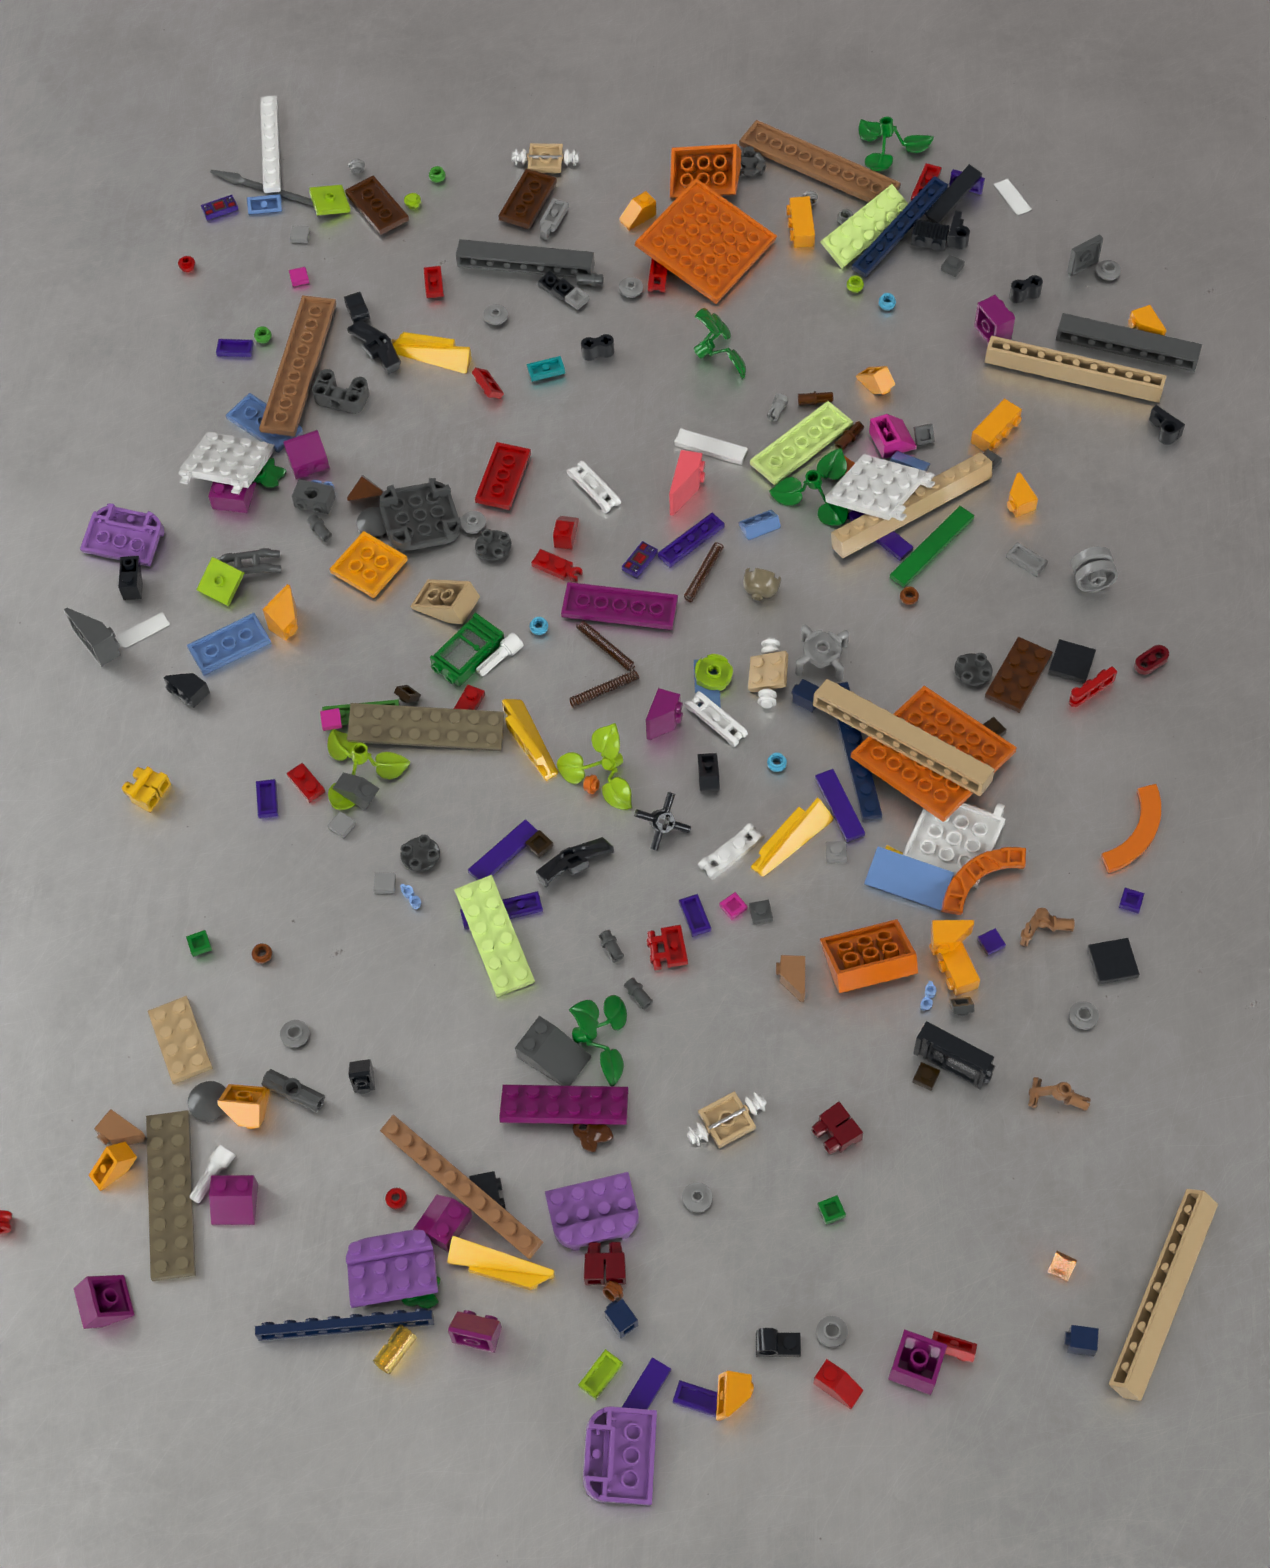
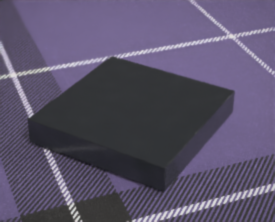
[1048,639,1096,683]
[1087,938,1140,984]

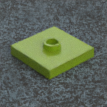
[309,185,350,216]
[196,557,245,606]

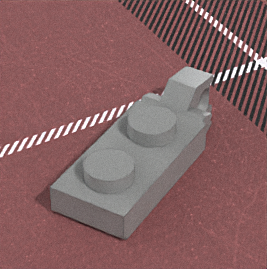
[539,198,569,240]

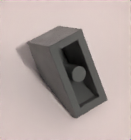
[332,772,380,810]

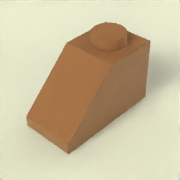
[776,955,805,1002]
[94,1109,147,1145]

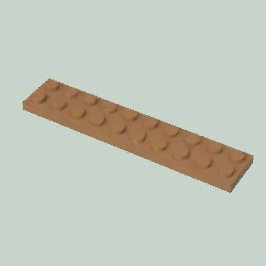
[739,120,901,203]
[259,295,336,437]

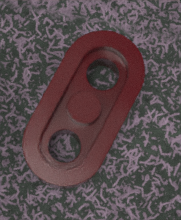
[1134,645,1169,675]

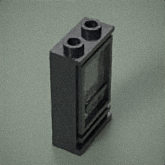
[913,1021,995,1090]

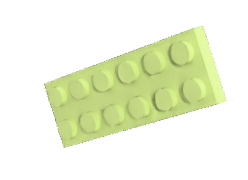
[820,184,908,268]
[750,401,853,485]
[454,875,535,998]

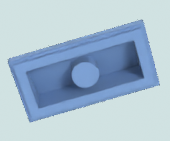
[247,194,282,215]
[890,451,930,472]
[738,510,781,540]

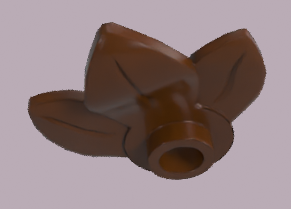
[573,1124,614,1153]

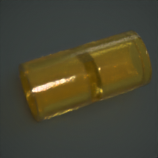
[372,1324,417,1375]

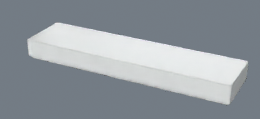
[674,429,748,465]

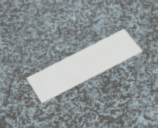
[993,179,1032,216]
[116,612,170,649]

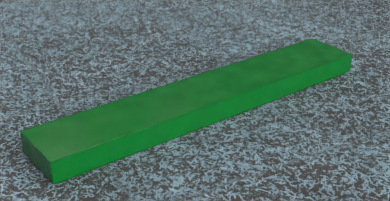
[890,506,974,588]

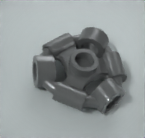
[740,146,766,176]

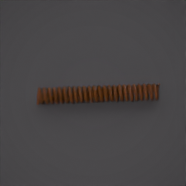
[684,542,724,602]
[576,621,635,671]
[569,670,639,708]

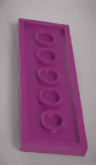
[561,582,678,630]
[499,1085,628,1125]

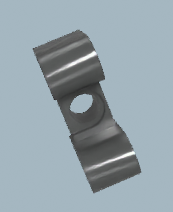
[312,369,370,414]

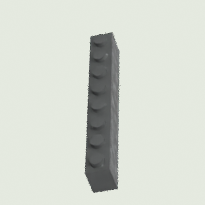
[456,239,595,278]
[1056,313,1202,372]

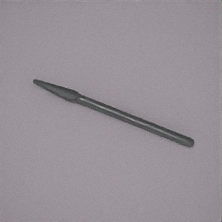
[210,170,314,206]

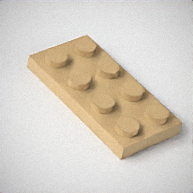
[148,996,213,1084]

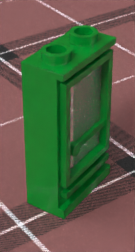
[430,613,504,687]

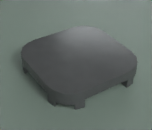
[380,478,461,550]

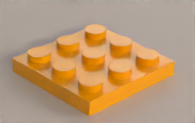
[330,531,408,599]

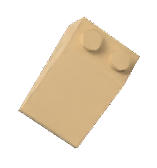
[410,579,480,624]

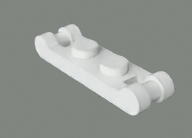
[567,461,621,513]
[684,691,748,747]
[698,823,765,880]

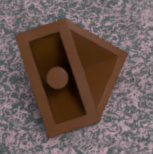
[347,475,383,501]

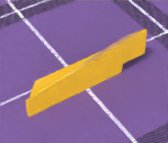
[391,332,472,374]
[502,699,559,781]
[751,797,834,877]
[447,1236,555,1290]

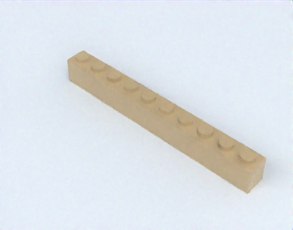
[985,336,1166,403]
[831,452,992,558]
[813,679,995,796]
[1108,1189,1218,1401]

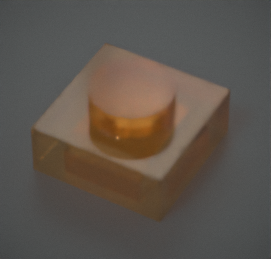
[1047,1251,1077,1282]

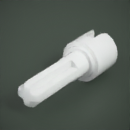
[476,633,524,676]
[189,1145,236,1203]

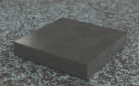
[1067,234,1103,276]

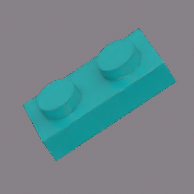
[527,356,565,382]

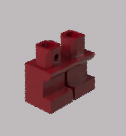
[811,1101,863,1154]
[584,1242,626,1285]

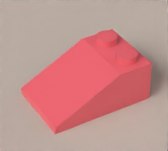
[669,450,705,516]

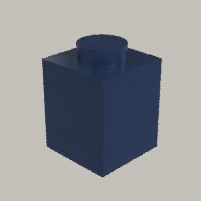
[791,679,819,713]
[604,1299,638,1339]
[1064,1325,1099,1356]

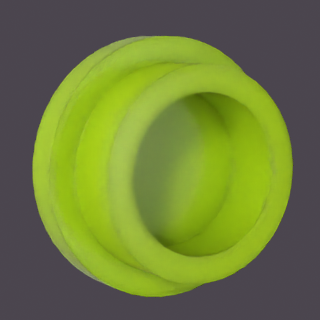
[404,193,421,209]
[846,276,864,292]

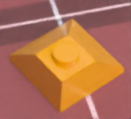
[262,584,298,641]
[218,1084,270,1129]

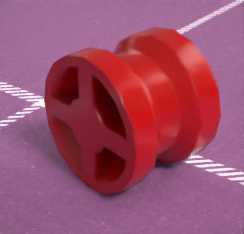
[0,1210,12,1234]

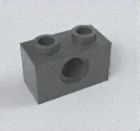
[292,479,336,514]

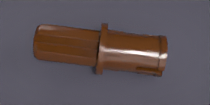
[798,391,834,405]
[834,421,864,451]

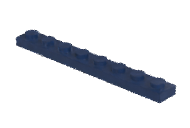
[852,176,948,278]
[836,682,882,821]
[255,1308,434,1341]

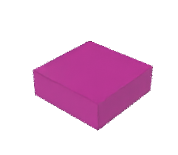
[289,267,309,287]
[320,708,342,731]
[719,892,748,920]

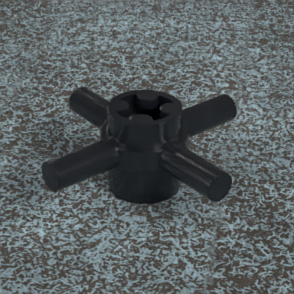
[634,792,691,851]

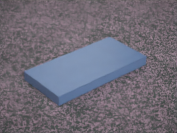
[226,393,302,453]
[187,613,271,676]
[864,847,954,911]

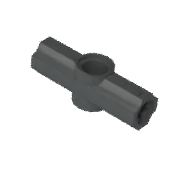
[261,1069,325,1112]

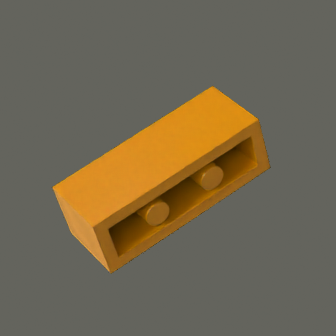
[786,196,815,248]
[971,398,1022,452]
[929,942,980,996]

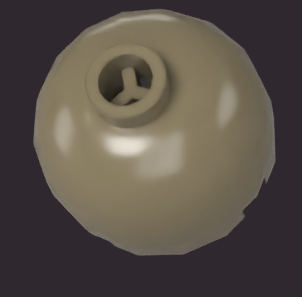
[743,568,781,601]

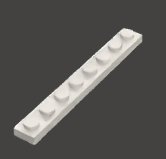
[260,96,281,193]

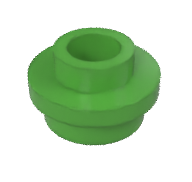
[429,166,446,182]
[254,326,272,343]

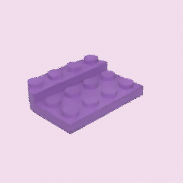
[80,503,164,567]
[545,1172,639,1251]
[346,1230,438,1308]
[583,1407,657,1506]

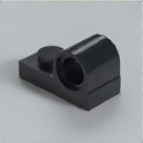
[947,210,970,249]
[1149,405,1185,445]
[698,753,720,791]
[756,1328,801,1357]

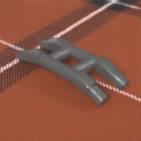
[217,548,281,574]

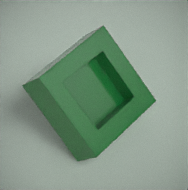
[186,930,212,957]
[817,1195,846,1225]

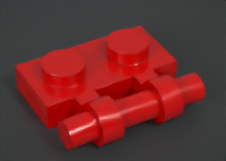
[646,925,688,970]

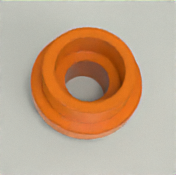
[583,775,600,794]

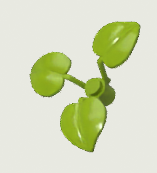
[557,723,632,810]
[327,729,410,810]

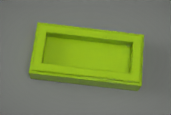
[578,1349,623,1400]

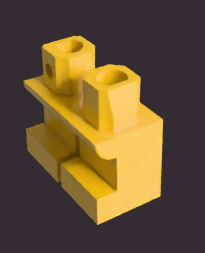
[122,766,171,813]

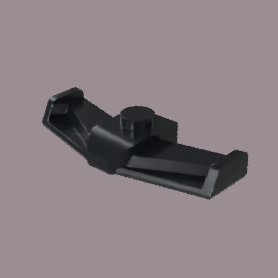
[347,320,401,375]
[536,837,614,887]

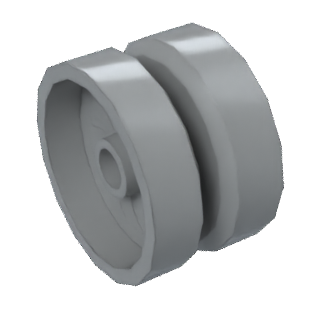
[1071,546,1118,592]

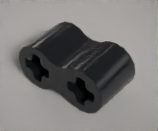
[1009,275,1043,303]
[344,292,370,324]
[581,334,614,361]

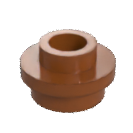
[900,586,919,605]
[252,943,272,963]
[603,1281,623,1302]

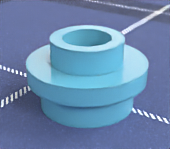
[879,293,896,310]
[529,617,548,635]
[767,753,787,772]

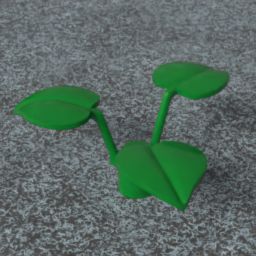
[859,117,934,171]
[694,308,746,379]
[769,448,848,526]
[569,995,627,1086]

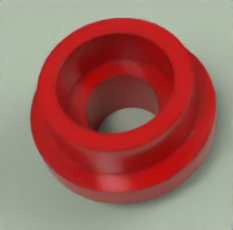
[178,256,195,272]
[385,1188,407,1209]

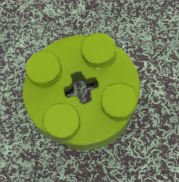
[695,654,733,691]

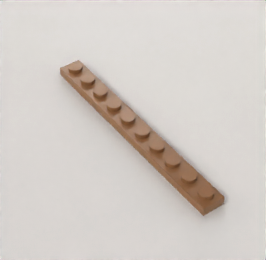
[380,1115,544,1259]

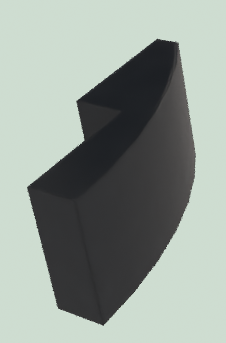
[537,271,575,300]

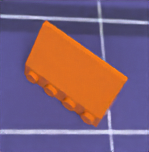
[670,144,741,198]
[820,919,918,993]

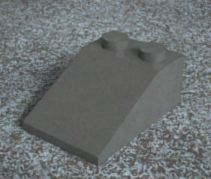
[64,608,121,667]
[515,1016,591,1086]

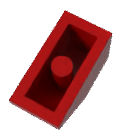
[553,516,579,550]
[813,1359,863,1409]

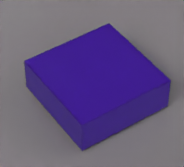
[1119,888,1145,914]
[977,928,1006,956]

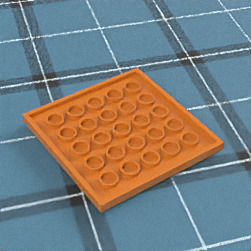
[634,179,777,304]
[851,686,1017,822]

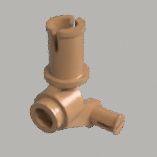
[1020,908,1075,946]
[1028,1077,1091,1111]

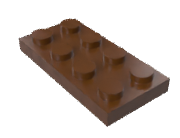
[498,169,557,229]
[345,175,409,235]
[985,637,1053,713]

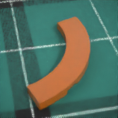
[1101,784,1161,873]
[941,847,1026,915]

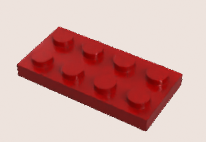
[475,442,531,510]

